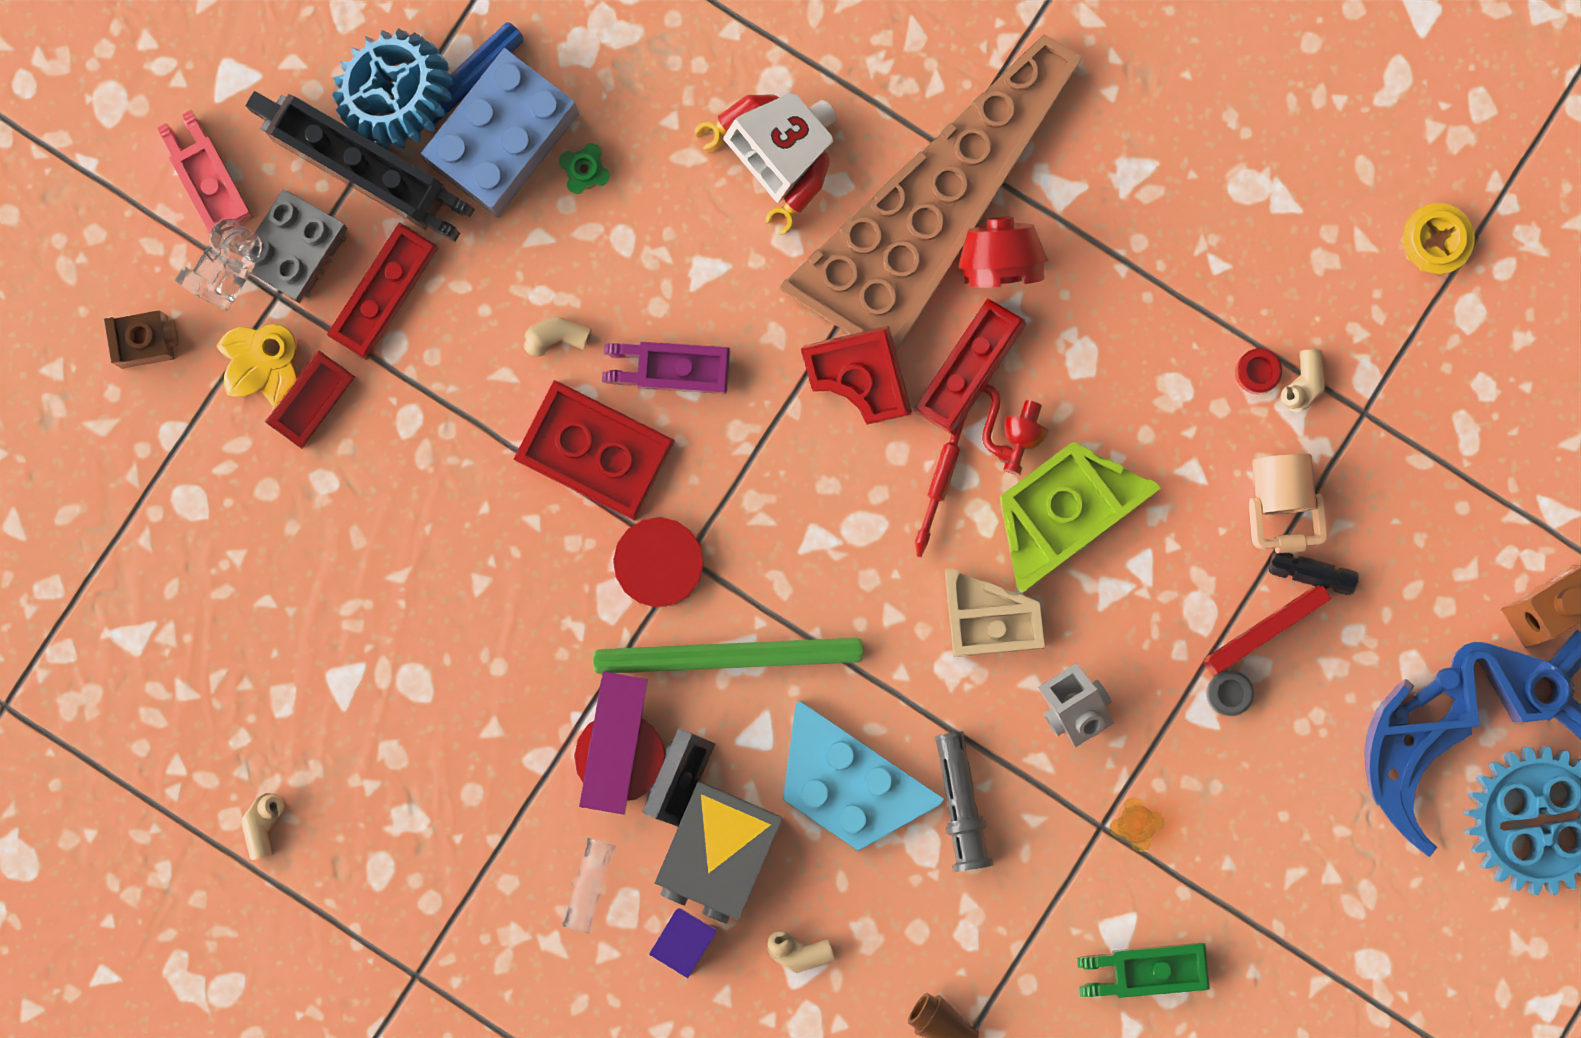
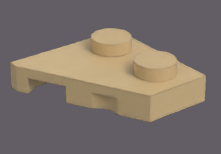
[945,569,1045,657]

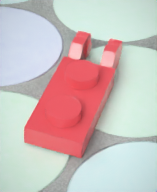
[157,110,253,236]

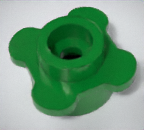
[559,143,610,194]

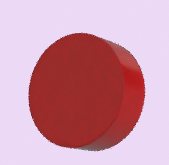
[1235,348,1282,395]

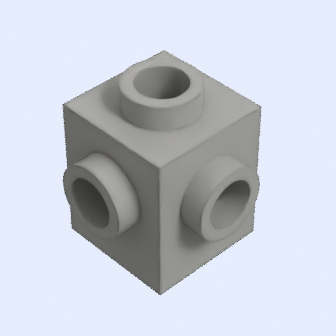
[1038,663,1114,748]

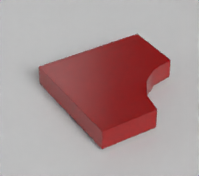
[801,326,912,425]

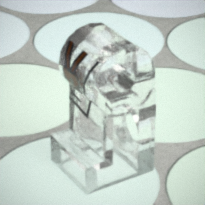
[175,218,262,312]

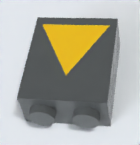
[654,781,783,924]

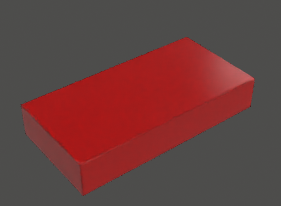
[264,350,355,449]

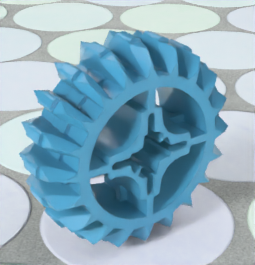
[332,28,454,150]

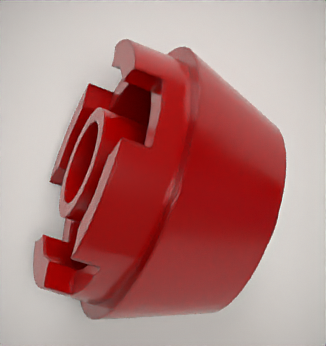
[958,217,1049,287]

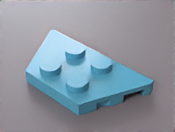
[783,701,944,851]

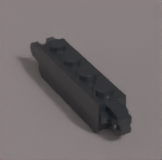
[245,91,475,242]

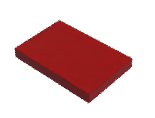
[513,380,675,521]

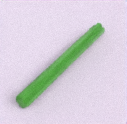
[593,638,863,674]

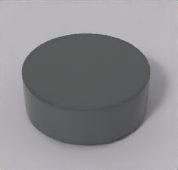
[1206,671,1254,716]

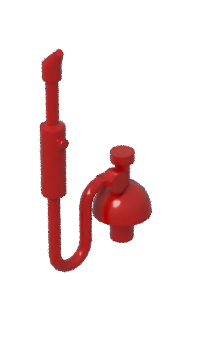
[915,384,1048,557]

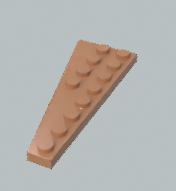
[779,34,1082,352]

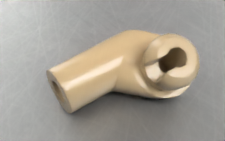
[524,316,592,357]
[1281,349,1325,412]
[242,793,284,860]
[767,931,835,973]

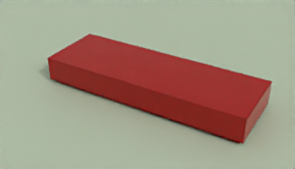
[327,222,438,360]
[913,298,1027,436]
[1203,585,1332,675]

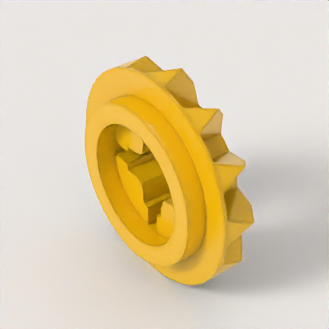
[1401,203,1475,276]

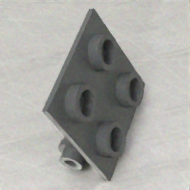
[235,189,348,304]

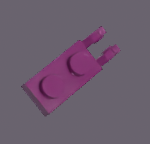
[602,342,730,394]

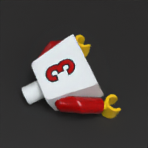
[695,93,836,235]

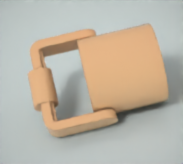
[1249,454,1327,554]

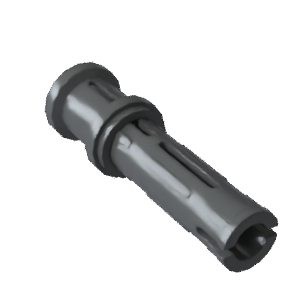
[935,731,994,873]

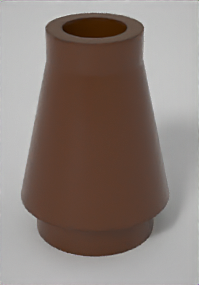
[908,993,979,1038]

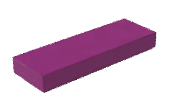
[579,671,648,815]

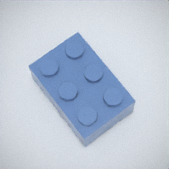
[420,48,579,218]

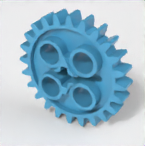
[1463,746,1581,895]

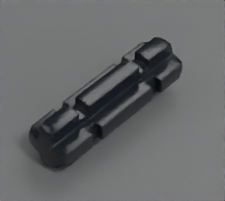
[1269,552,1359,595]

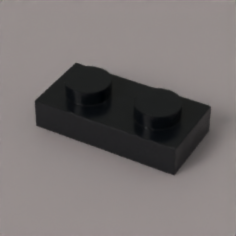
[642,728,716,827]

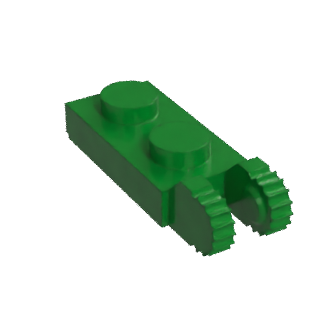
[1077,942,1210,998]

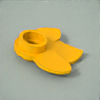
[217,323,297,407]

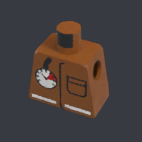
[1501,565,1581,648]

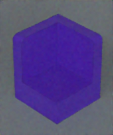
[649,908,718,979]

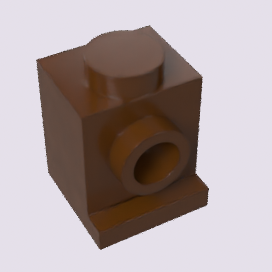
[104,310,179,369]

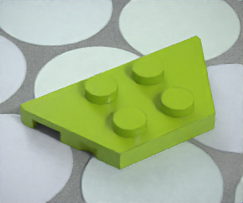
[1000,442,1161,594]

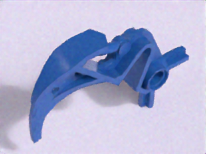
[1364,630,1581,857]

